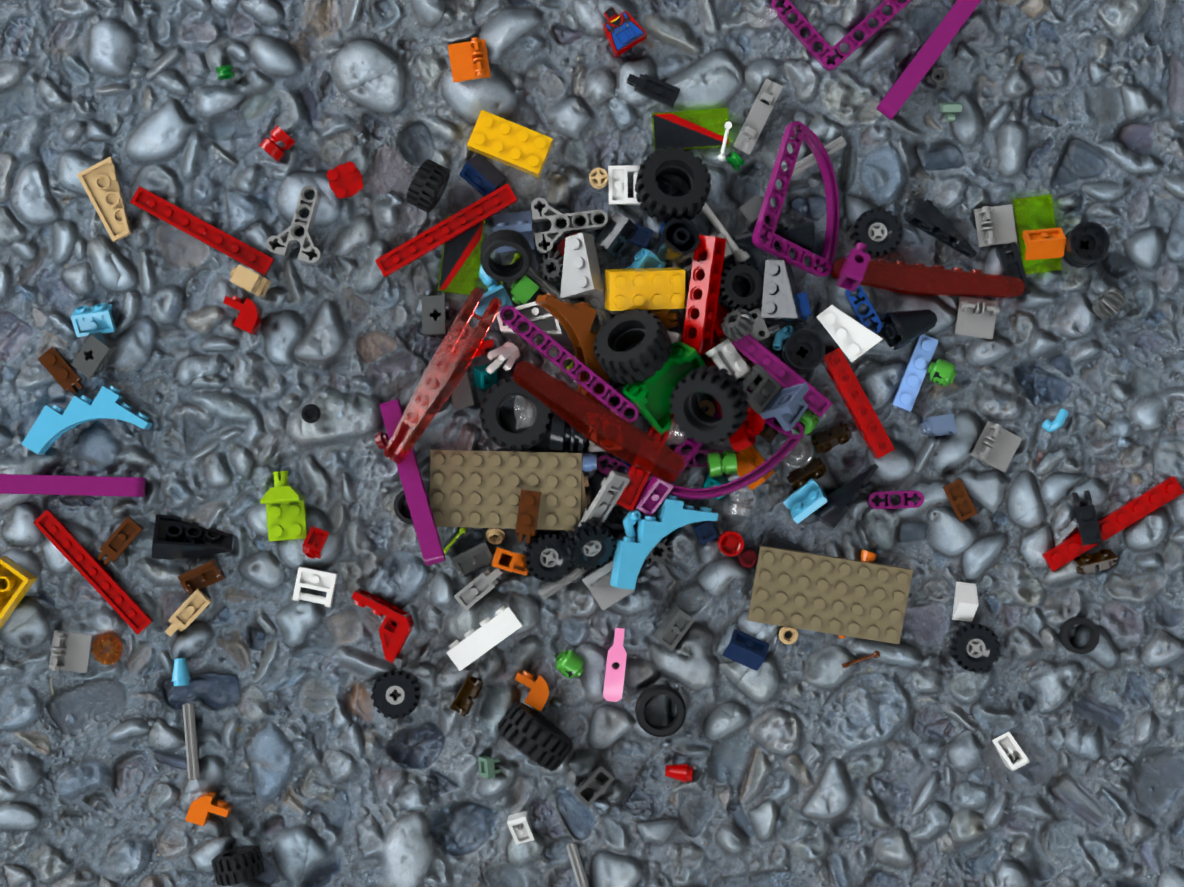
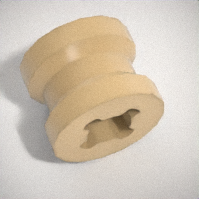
[589,168,608,189]

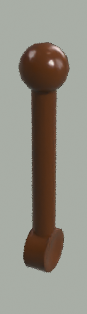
[842,651,880,668]

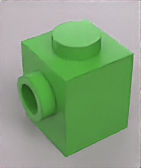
[510,275,540,306]

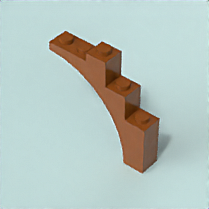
[535,293,610,412]

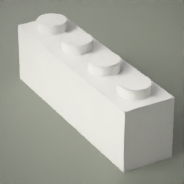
[446,606,523,671]

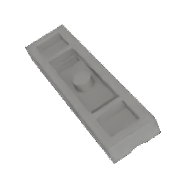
[732,78,783,156]
[578,470,631,527]

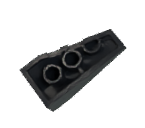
[905,198,977,259]
[733,221,815,252]
[812,464,878,528]
[151,514,233,560]

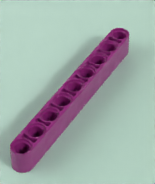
[876,0,981,120]
[500,306,639,424]
[379,398,446,566]
[0,474,146,497]

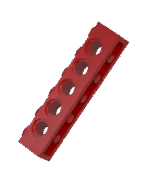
[681,235,726,355]
[822,347,895,459]

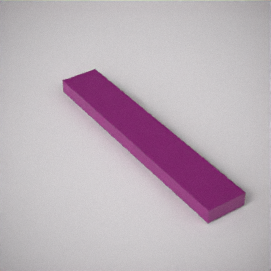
[732,333,833,418]

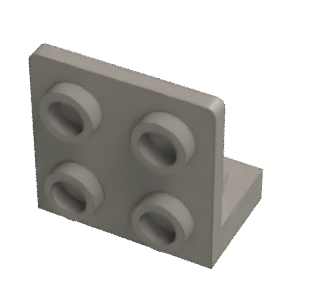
[582,558,634,610]

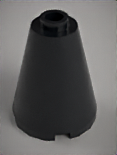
[656,218,700,263]
[881,309,937,350]

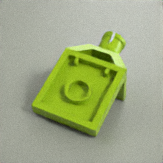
[260,471,308,541]

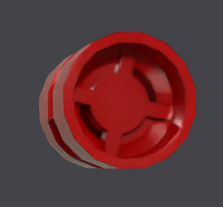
[259,125,296,162]
[717,530,744,557]

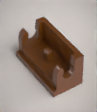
[943,477,978,522]
[178,559,226,595]

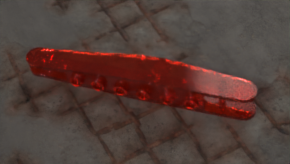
[830,258,1025,298]
[384,287,502,464]
[512,361,685,483]

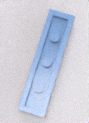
[892,334,939,412]

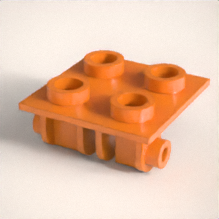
[448,37,491,83]

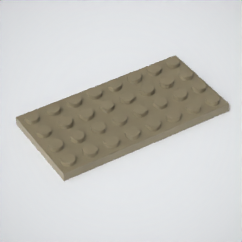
[429,450,583,530]
[747,545,913,644]

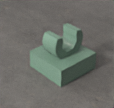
[939,102,962,122]
[478,756,501,779]

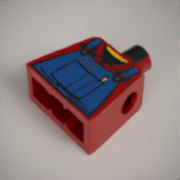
[603,7,647,58]

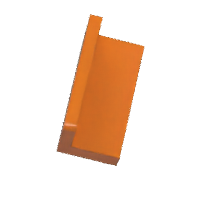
[1022,227,1067,261]
[736,445,774,490]

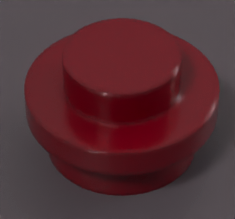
[374,431,390,449]
[739,548,758,568]

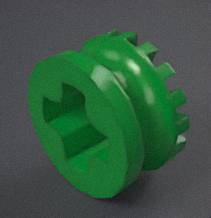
[216,65,235,80]
[726,152,745,171]

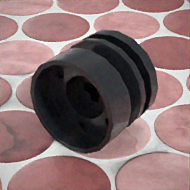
[1062,221,1110,268]
[780,330,825,374]
[550,410,588,453]

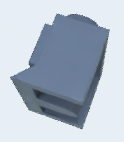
[920,414,957,437]

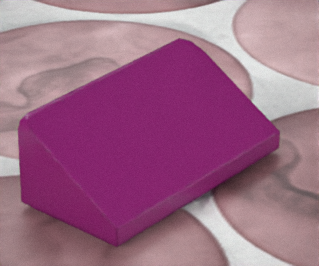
[635,472,674,516]

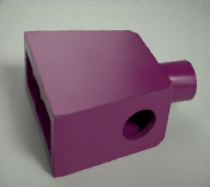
[835,242,870,292]

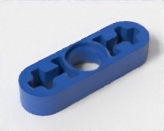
[845,285,882,334]

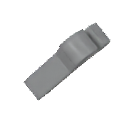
[266,185,324,265]
[531,198,608,255]

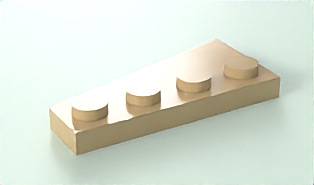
[77,156,132,242]

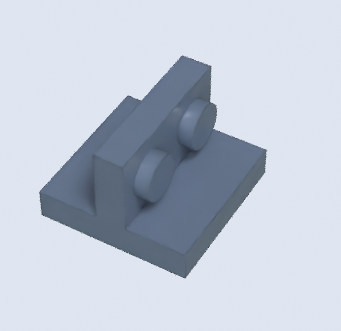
[493,211,535,254]
[760,382,810,432]

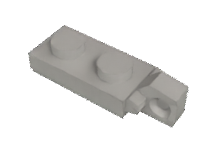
[454,568,503,611]

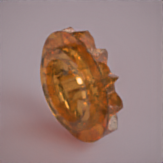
[91,634,123,665]

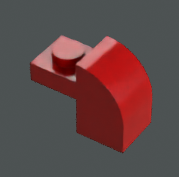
[223,295,262,335]

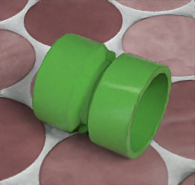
[707,450,738,478]

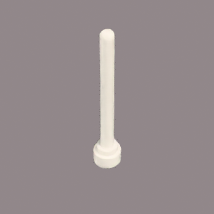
[689,189,750,262]

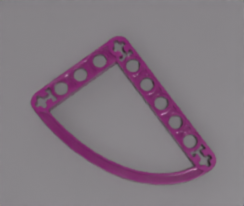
[771,0,912,71]
[752,121,839,277]
[658,388,804,499]

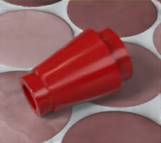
[665,764,694,783]

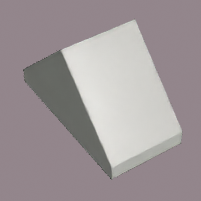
[952,581,979,622]
[992,731,1030,771]
[507,811,534,845]

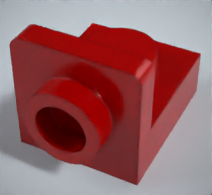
[302,526,330,559]

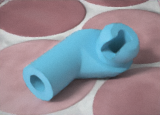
[479,265,497,286]
[772,324,794,351]
[1042,409,1069,432]
[623,510,641,537]

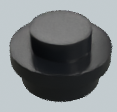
[301,404,321,423]

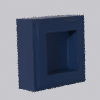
[629,223,654,249]
[693,521,718,545]

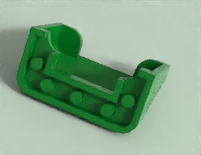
[623,341,706,435]

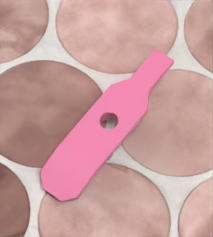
[603,627,627,702]

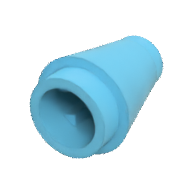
[171,658,191,687]

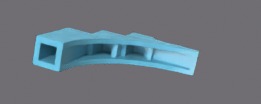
[21,385,153,455]
[610,495,718,590]

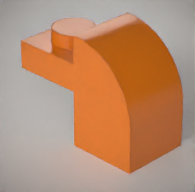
[491,547,528,576]
[514,670,549,711]
[185,792,233,826]

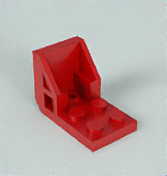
[351,588,414,663]

